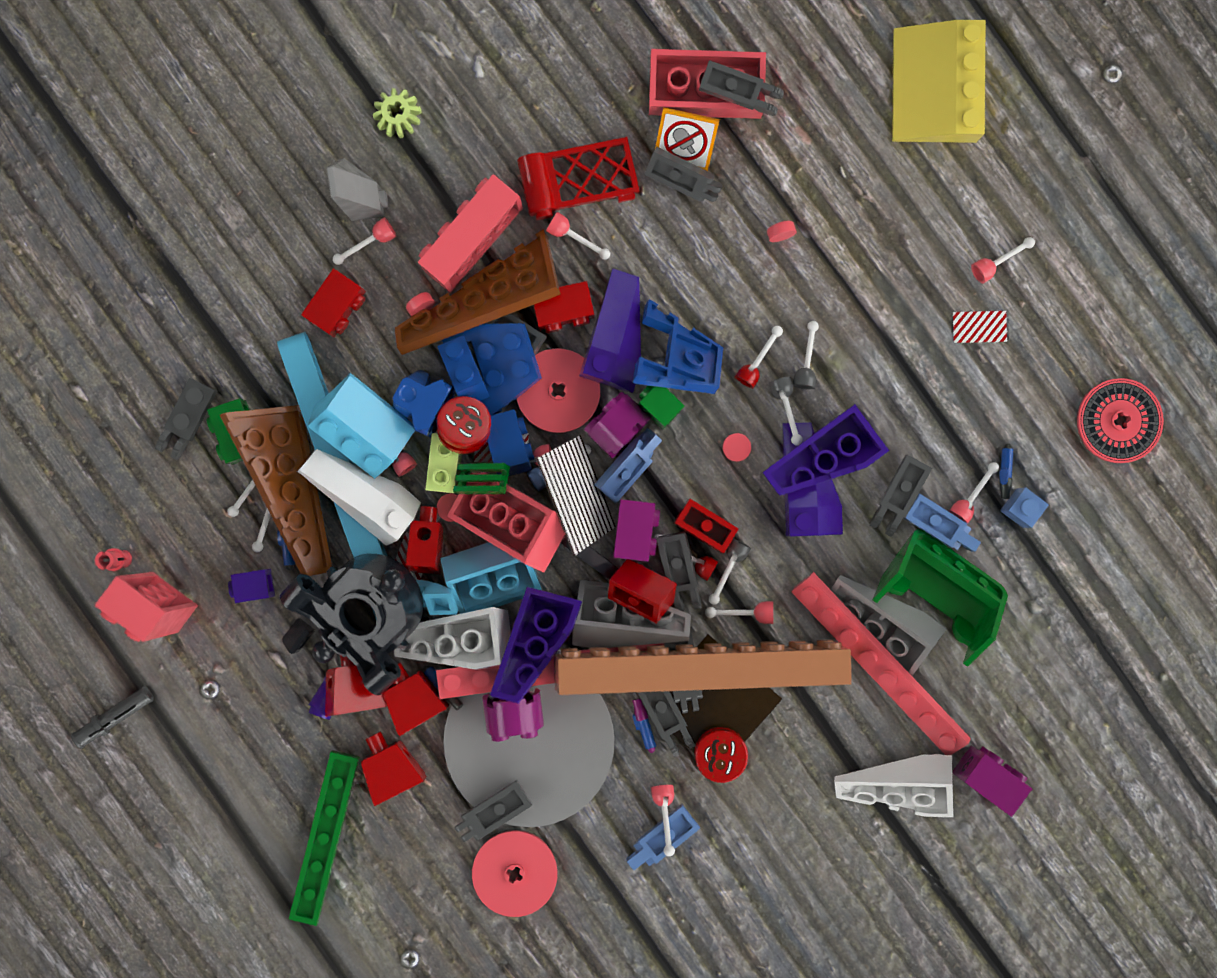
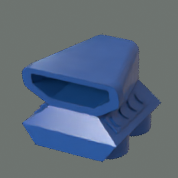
[393,370,456,438]

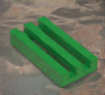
[453,463,510,494]

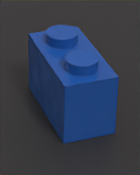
[437,335,490,401]
[487,409,535,477]

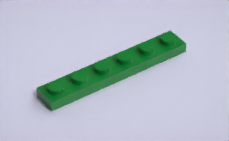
[289,750,360,926]

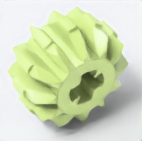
[373,88,422,138]

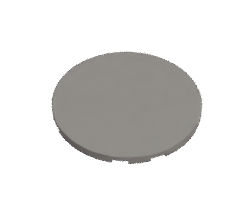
[444,683,614,827]

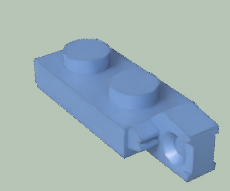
[594,428,662,503]
[904,494,981,552]
[626,804,700,871]

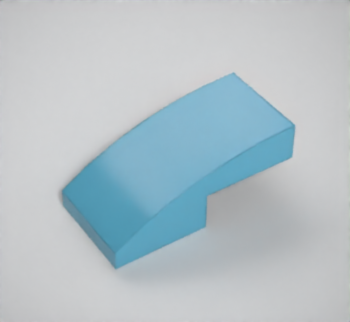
[415,579,458,615]

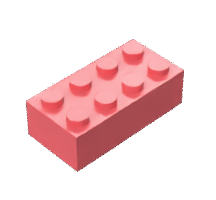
[649,49,766,119]
[418,174,523,293]
[447,473,565,572]
[94,572,198,642]

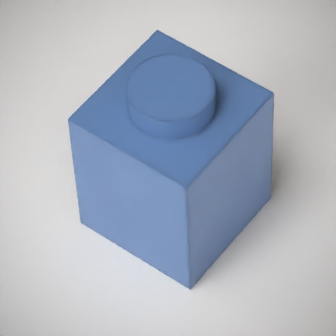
[1000,487,1049,528]

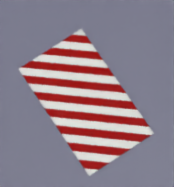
[953,311,1007,343]

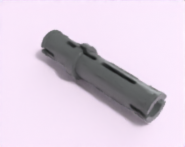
[71,686,154,749]

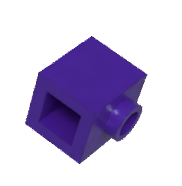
[228,568,275,603]

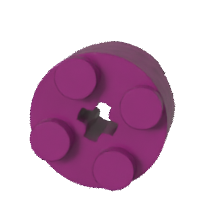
[584,391,652,458]
[482,688,544,742]

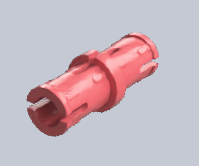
[95,548,132,571]

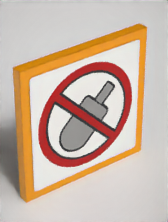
[655,107,720,171]

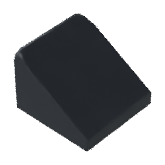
[282,618,315,654]

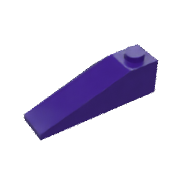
[579,268,641,393]
[762,405,889,496]
[782,422,843,536]
[490,587,582,704]

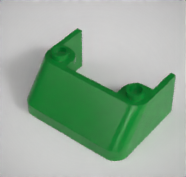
[872,530,1008,667]

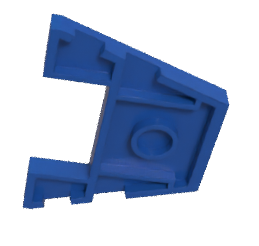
[633,299,723,394]
[442,323,542,416]

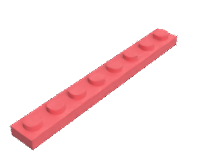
[791,572,971,755]
[436,643,664,699]

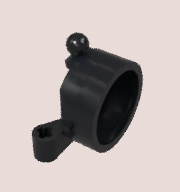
[280,554,423,695]

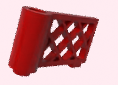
[517,137,640,220]

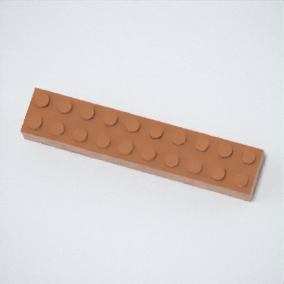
[554,640,852,695]

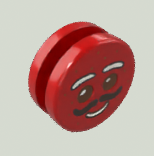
[437,396,491,454]
[694,727,748,783]

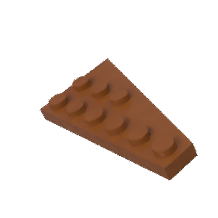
[395,229,560,355]
[220,405,332,576]

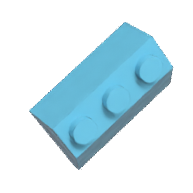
[308,373,415,479]
[440,542,542,614]

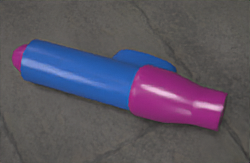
[632,698,656,753]

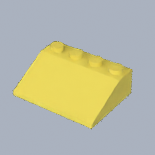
[892,20,986,143]

